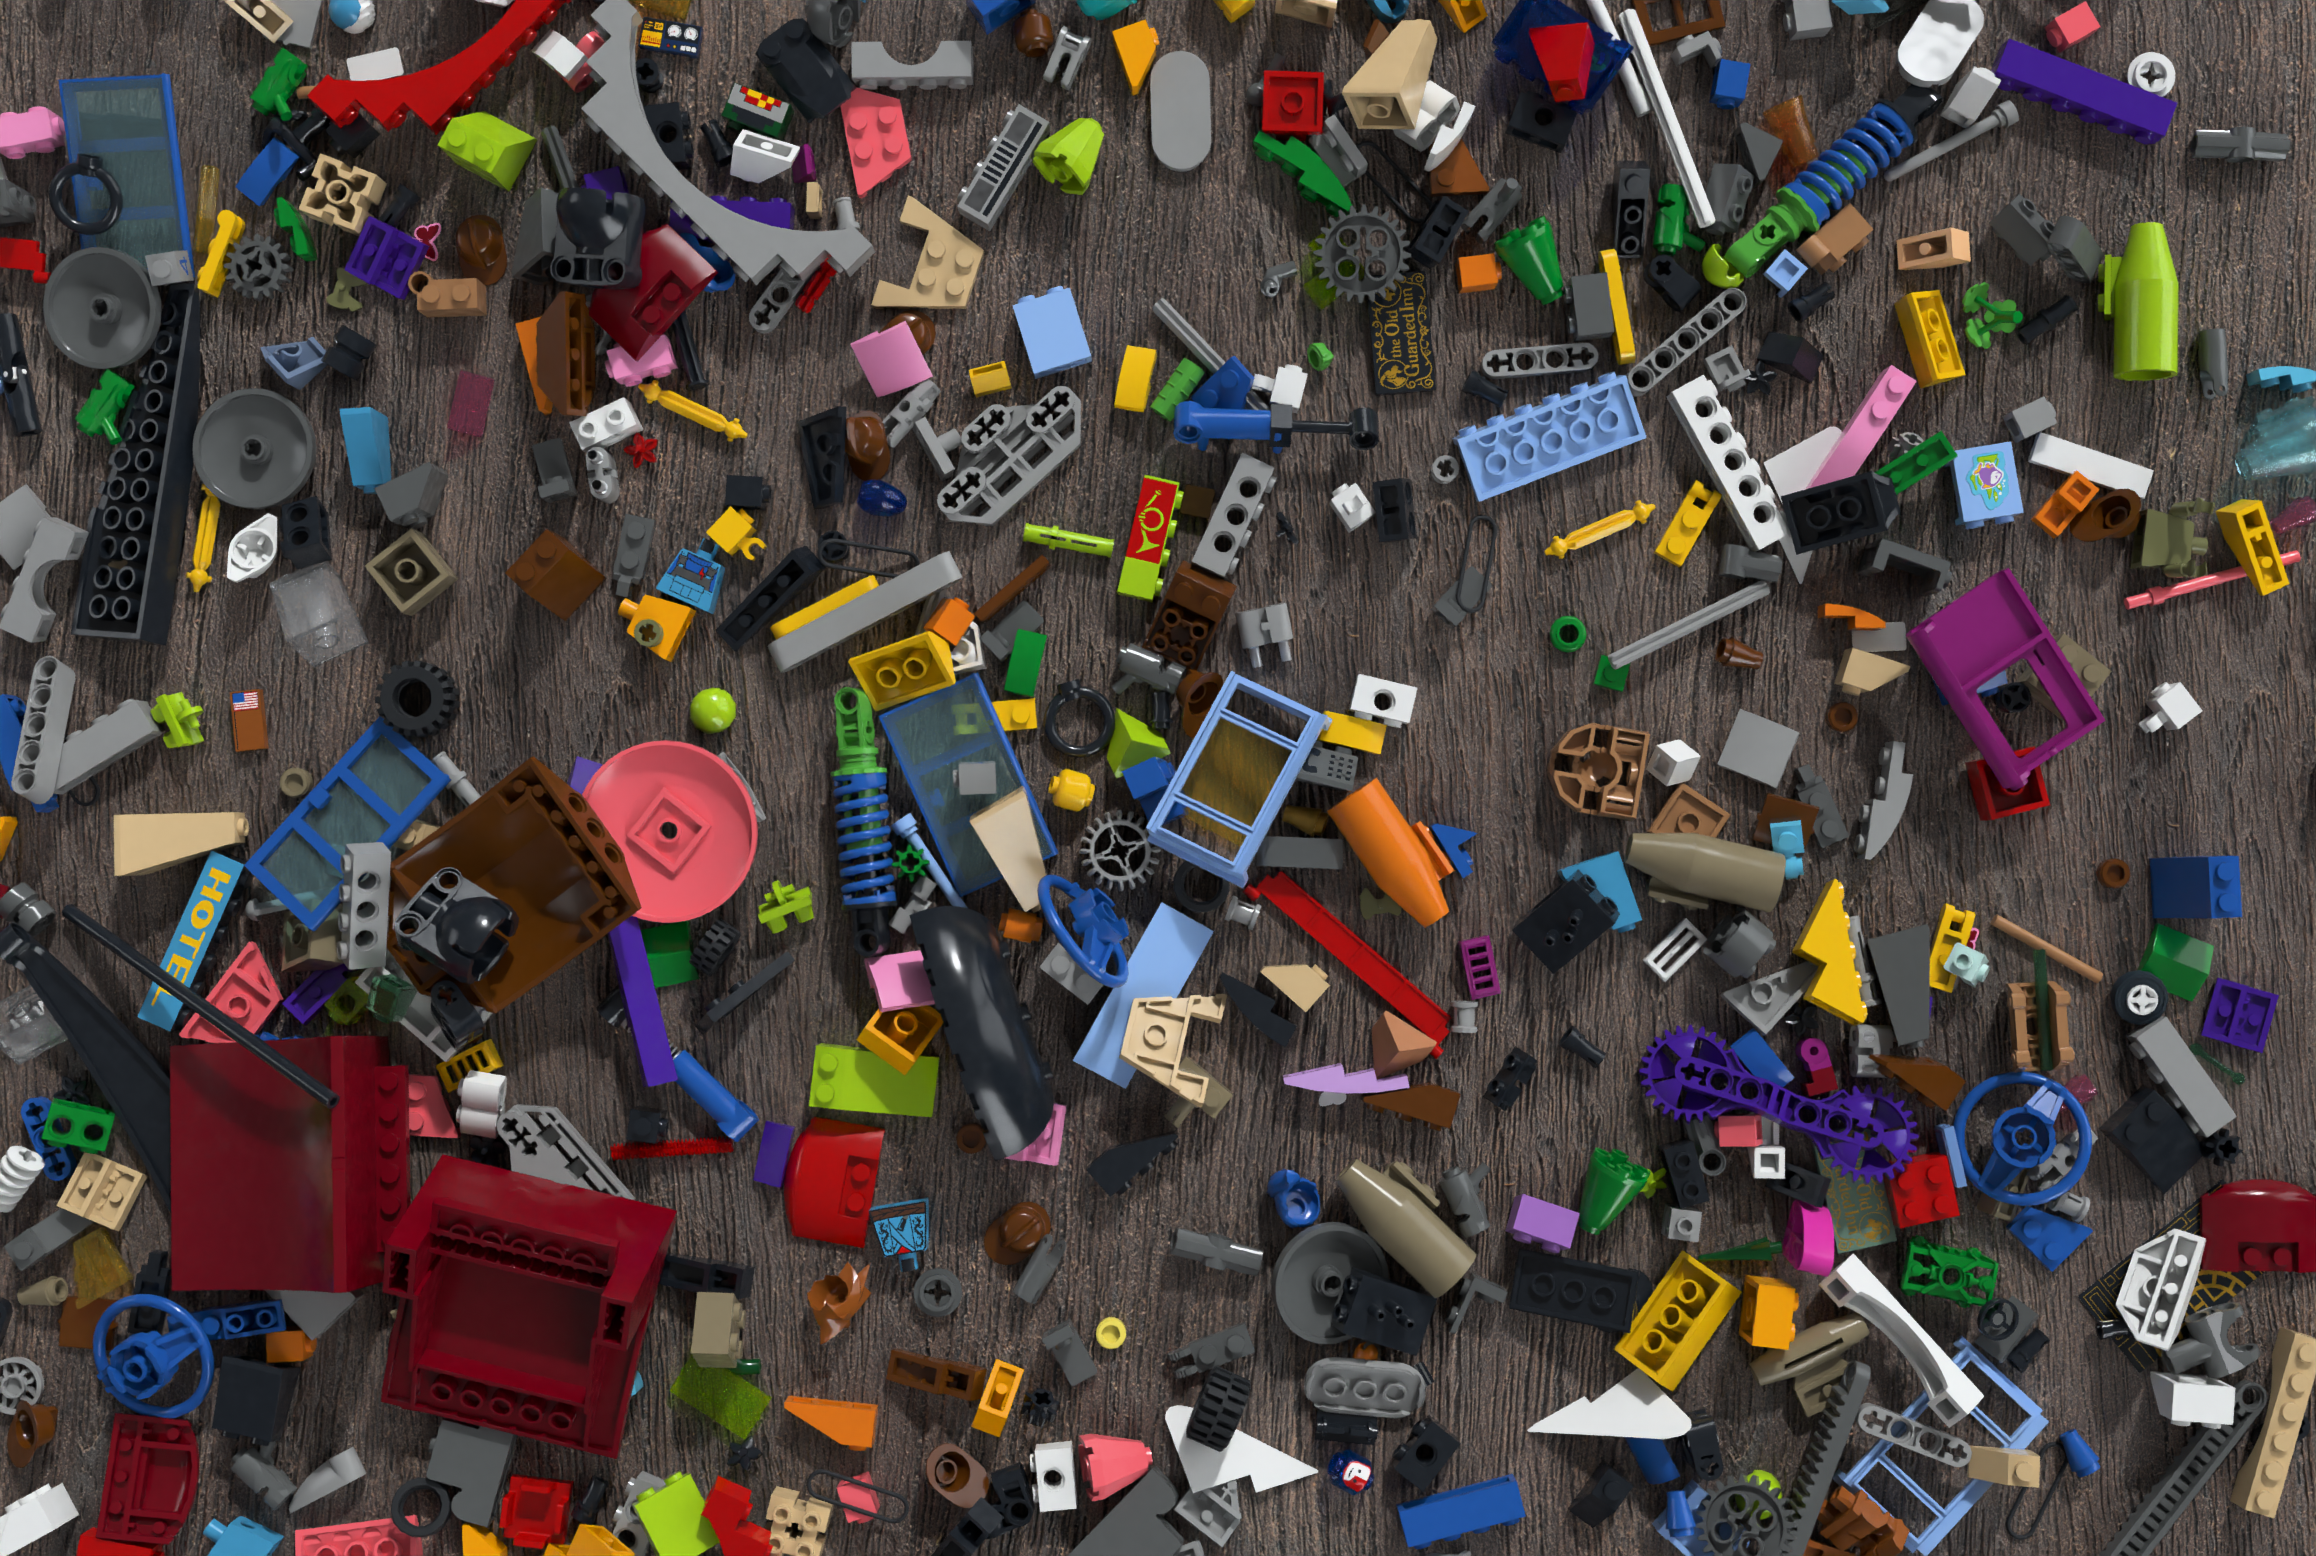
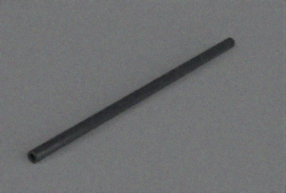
[62,904,340,1109]

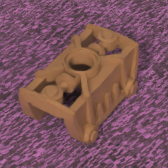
[2005,981,2075,1072]

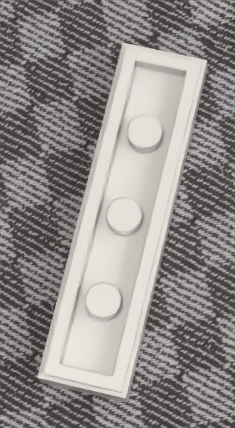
[2027,432,2154,500]

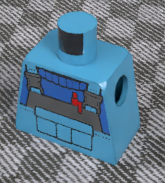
[656,538,725,614]

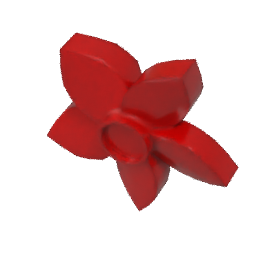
[623,432,658,468]

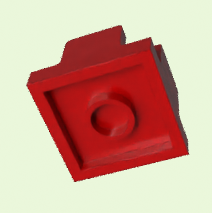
[1261,70,1324,141]
[499,1474,573,1549]

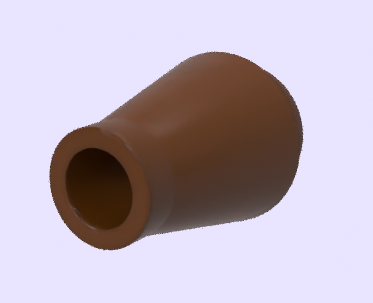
[1715,637,1763,670]

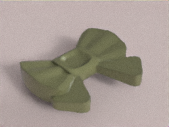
[326,267,367,312]
[1359,888,1401,920]

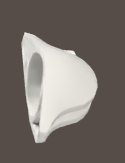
[227,513,277,583]

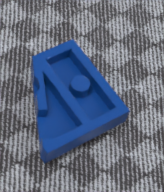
[1191,356,1255,440]
[2006,1206,2093,1272]

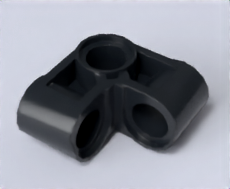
[986,1462,1036,1539]

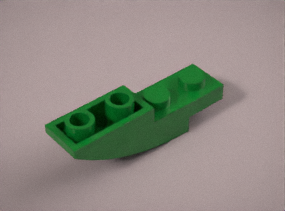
[1253,131,1352,218]

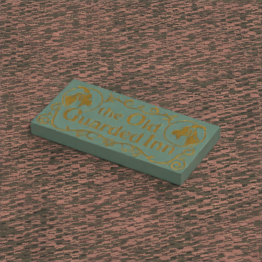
[1810,1124,1897,1254]

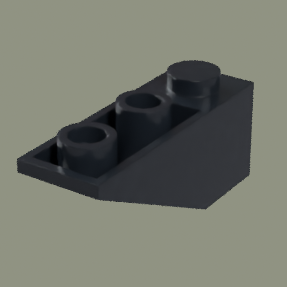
[1612,161,1650,258]
[1086,1130,1179,1197]

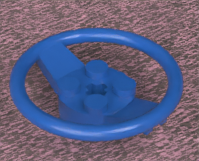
[1037,874,1129,988]
[1953,1072,2092,1206]
[93,1294,215,1418]

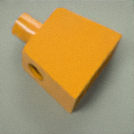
[618,594,696,662]

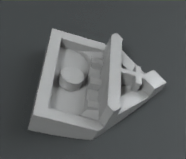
[1173,1479,1241,1547]

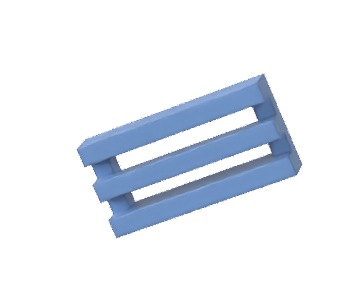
[1934,1123,1967,1188]

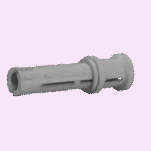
[1848,915,1882,1007]

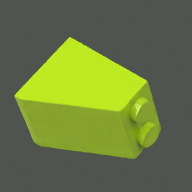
[438,111,537,192]
[632,1471,720,1556]

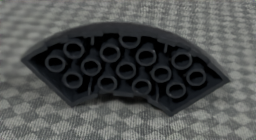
[910,906,1054,1161]

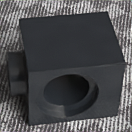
[725,475,772,511]

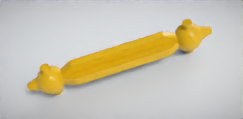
[638,380,748,442]
[186,484,221,592]
[1544,500,1656,559]

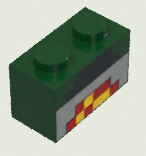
[721,82,794,141]

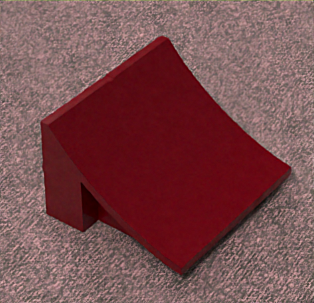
[170,1036,411,1293]
[380,1154,677,1459]

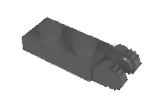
[1166,1322,1255,1379]

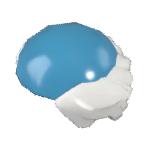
[328,0,376,34]

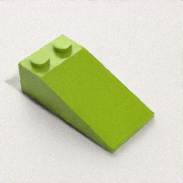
[809,1043,940,1117]

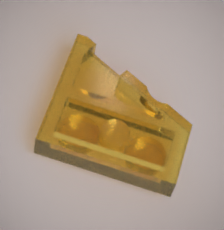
[73,1226,134,1309]

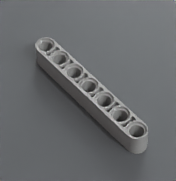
[767,551,963,673]

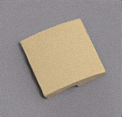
[57,1152,148,1232]

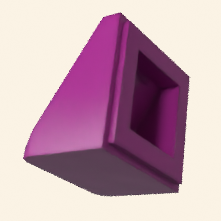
[792,144,817,183]

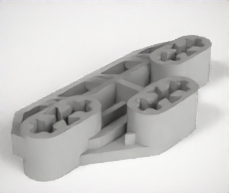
[937,386,1081,526]
[496,1104,635,1200]

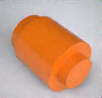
[998,908,1044,943]

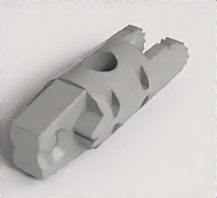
[883,379,941,448]
[2027,1129,2098,1191]

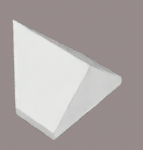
[951,621,987,674]

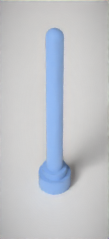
[891,813,968,908]

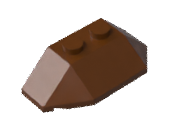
[536,291,596,416]

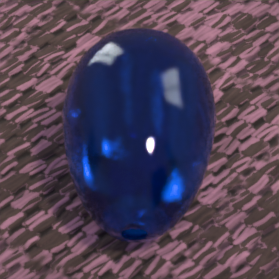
[857,479,907,517]

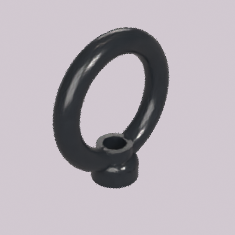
[49,153,123,235]
[1044,679,1115,758]

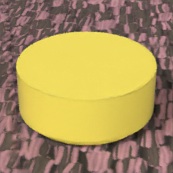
[1096,1317,1126,1349]

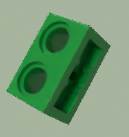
[41,1098,116,1154]

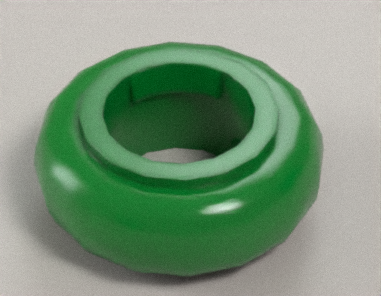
[1549,616,1587,653]

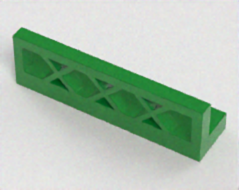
[1874,430,1958,495]

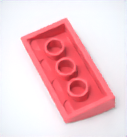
[295,1515,423,1556]

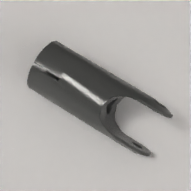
[2197,328,2229,400]
[1012,1234,1067,1304]

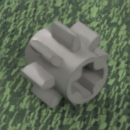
[1887,432,1924,462]

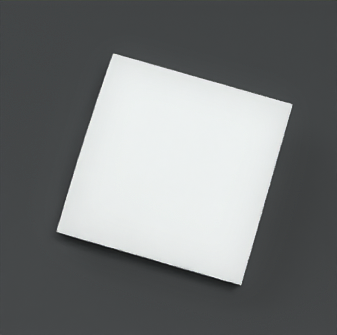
[1424,101,1475,172]

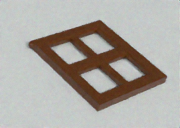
[1631,0,1726,47]

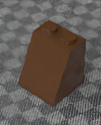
[505,529,606,621]

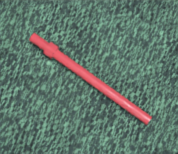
[2124,550,2301,610]

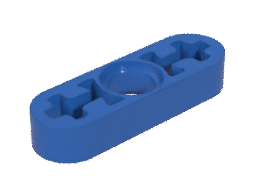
[21,1096,77,1181]

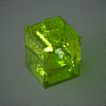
[324,976,375,1025]

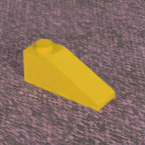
[2215,499,2290,596]

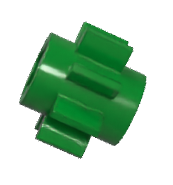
[892,845,930,884]

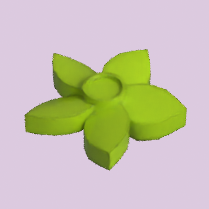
[1640,1168,1667,1199]

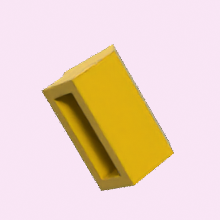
[969,361,1012,398]

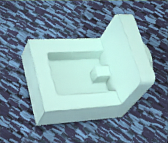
[1944,943,1990,987]

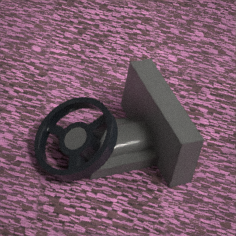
[1975,1295,2039,1363]

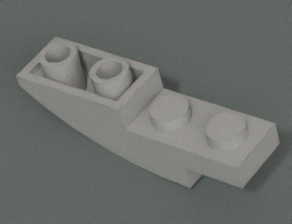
[1854,741,1913,860]

